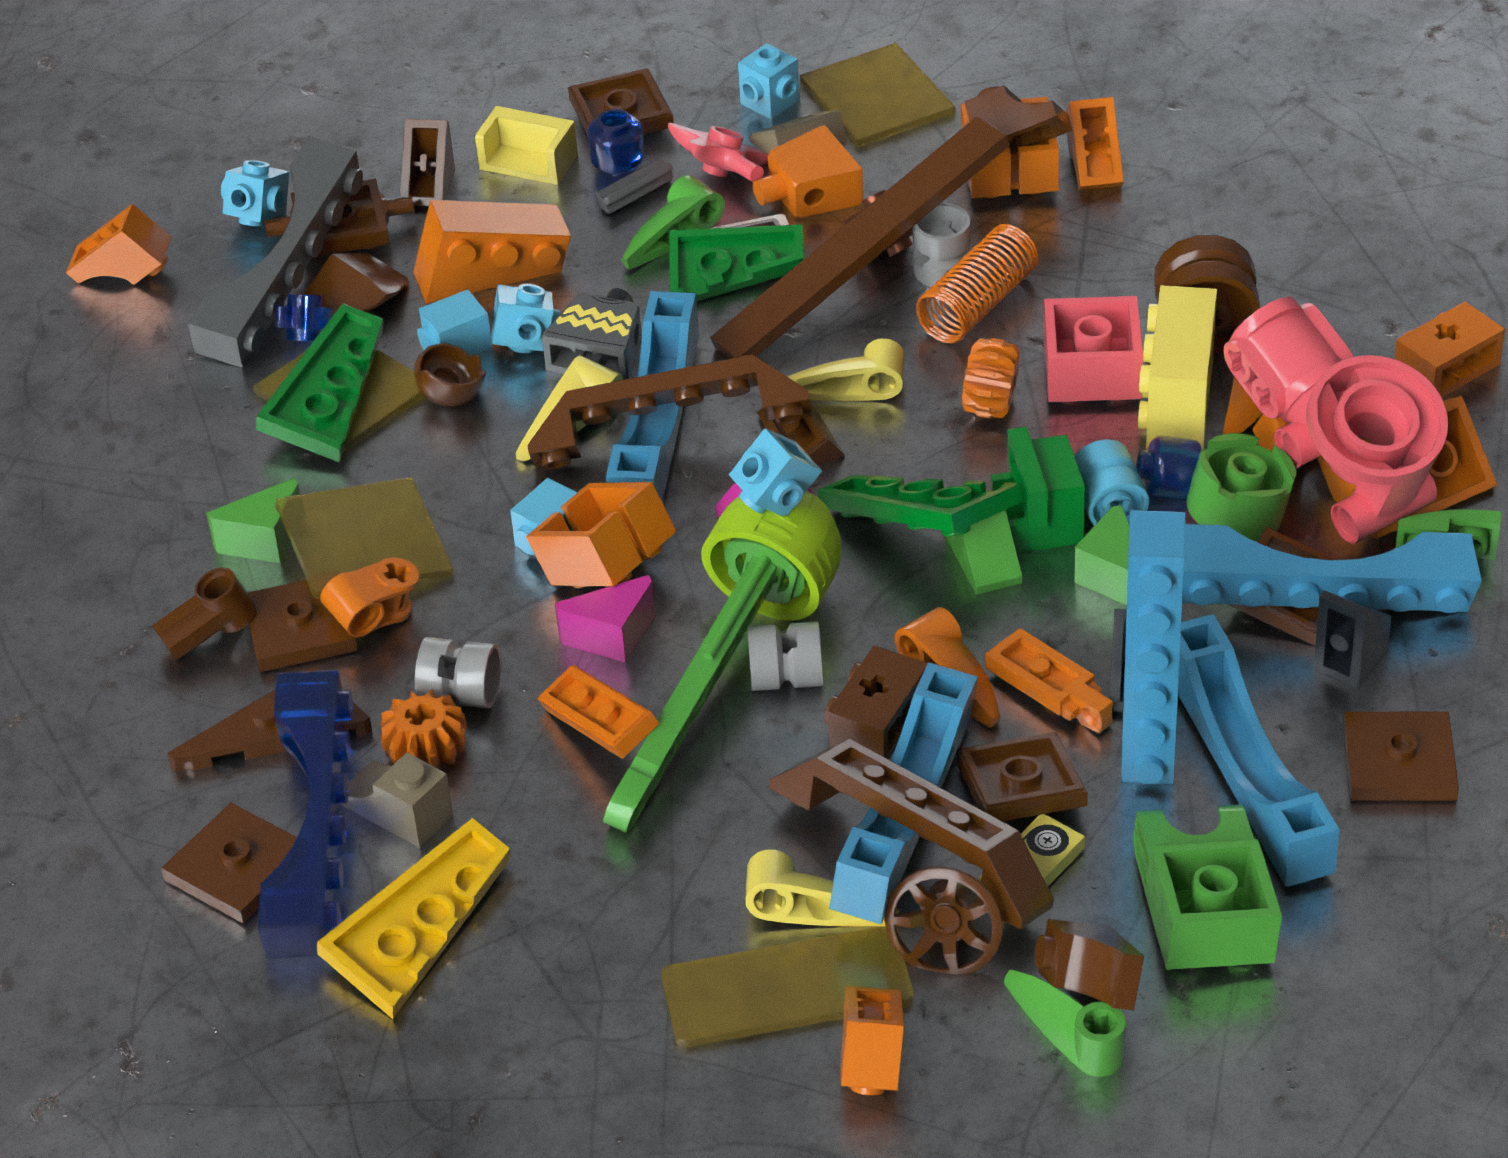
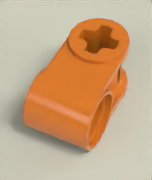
[320,557,419,637]

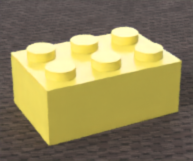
[1138,285,1217,453]

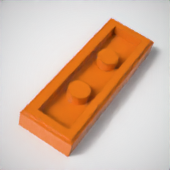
[537,665,660,759]

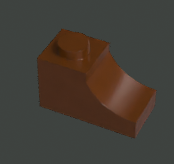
[964,85,1073,155]
[1035,919,1144,1011]

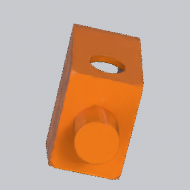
[753,125,864,218]

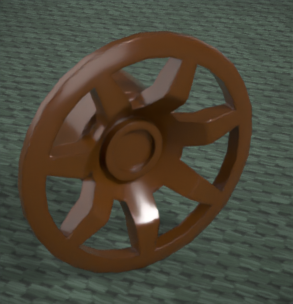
[884,867,1003,974]

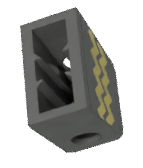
[542,288,642,380]

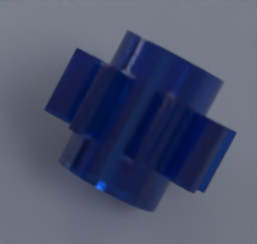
[275,294,333,341]

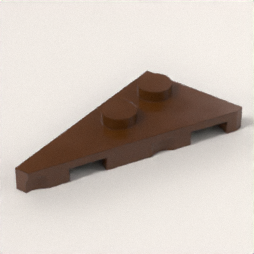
[167,666,372,772]

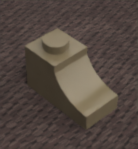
[339,753,453,848]

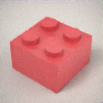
[1044,296,1143,402]

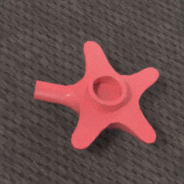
[668,123,768,182]

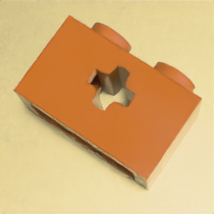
[1395,301,1505,398]

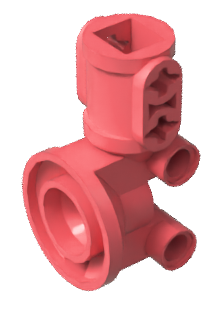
[1224,297,1448,544]

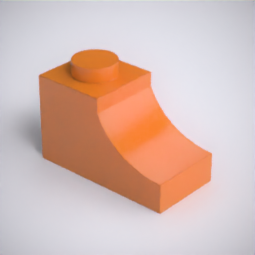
[1065,97,1124,190]
[66,203,172,285]
[840,985,904,1096]

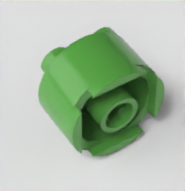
[1187,433,1296,541]

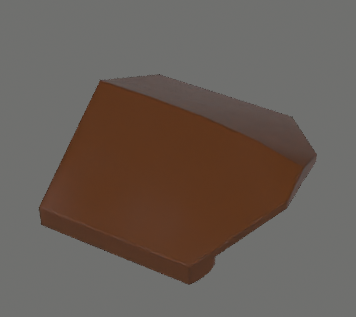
[302,253,409,320]

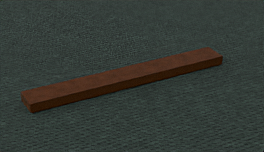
[710,116,1010,359]

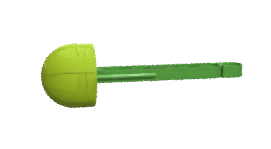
[603,491,842,834]

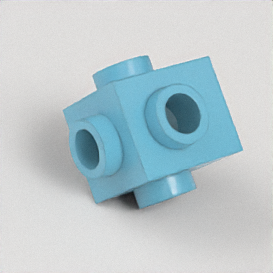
[738,43,800,120]
[221,160,290,226]
[490,284,560,353]
[729,428,822,516]

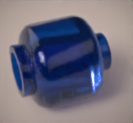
[587,109,645,176]
[1136,435,1202,501]

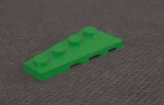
[256,303,383,462]
[817,475,1024,536]

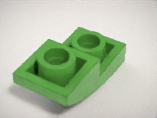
[1396,509,1502,561]

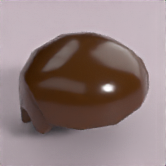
[414,343,487,407]

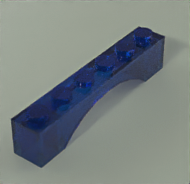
[258,670,353,959]

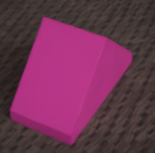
[555,575,656,663]

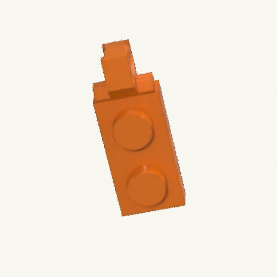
[985,628,1113,733]

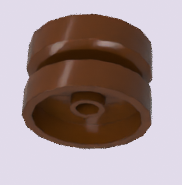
[1154,235,1260,353]

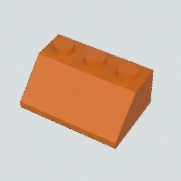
[1317,395,1498,539]

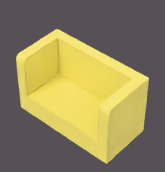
[475,106,578,185]

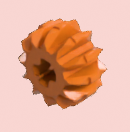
[962,338,1020,419]
[380,689,467,768]

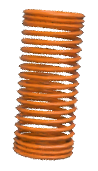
[916,224,1038,344]

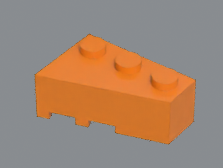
[413,200,571,304]

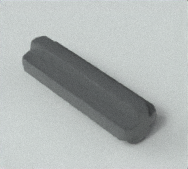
[597,158,673,214]

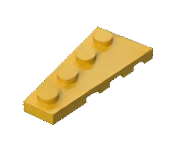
[317,818,510,1019]

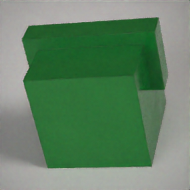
[991,426,1085,553]

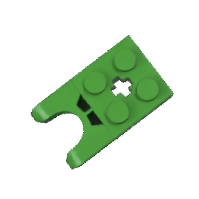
[1133,805,1282,970]

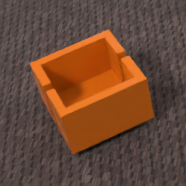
[961,96,1059,198]
[526,482,677,588]

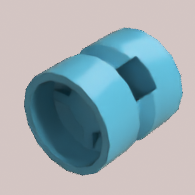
[1075,439,1149,527]

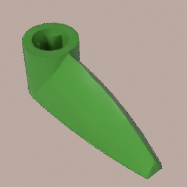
[621,175,725,270]
[1004,970,1126,1077]

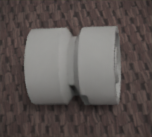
[912,203,971,288]
[748,622,823,691]
[415,637,501,709]

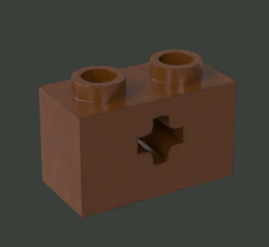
[824,645,928,760]

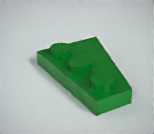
[669,224,804,302]

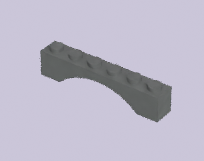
[188,136,363,368]

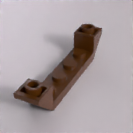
[527,354,813,469]
[769,739,1054,929]

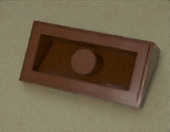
[757,403,845,466]

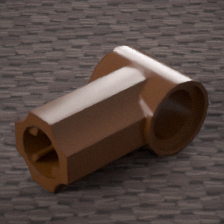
[152,567,256,661]

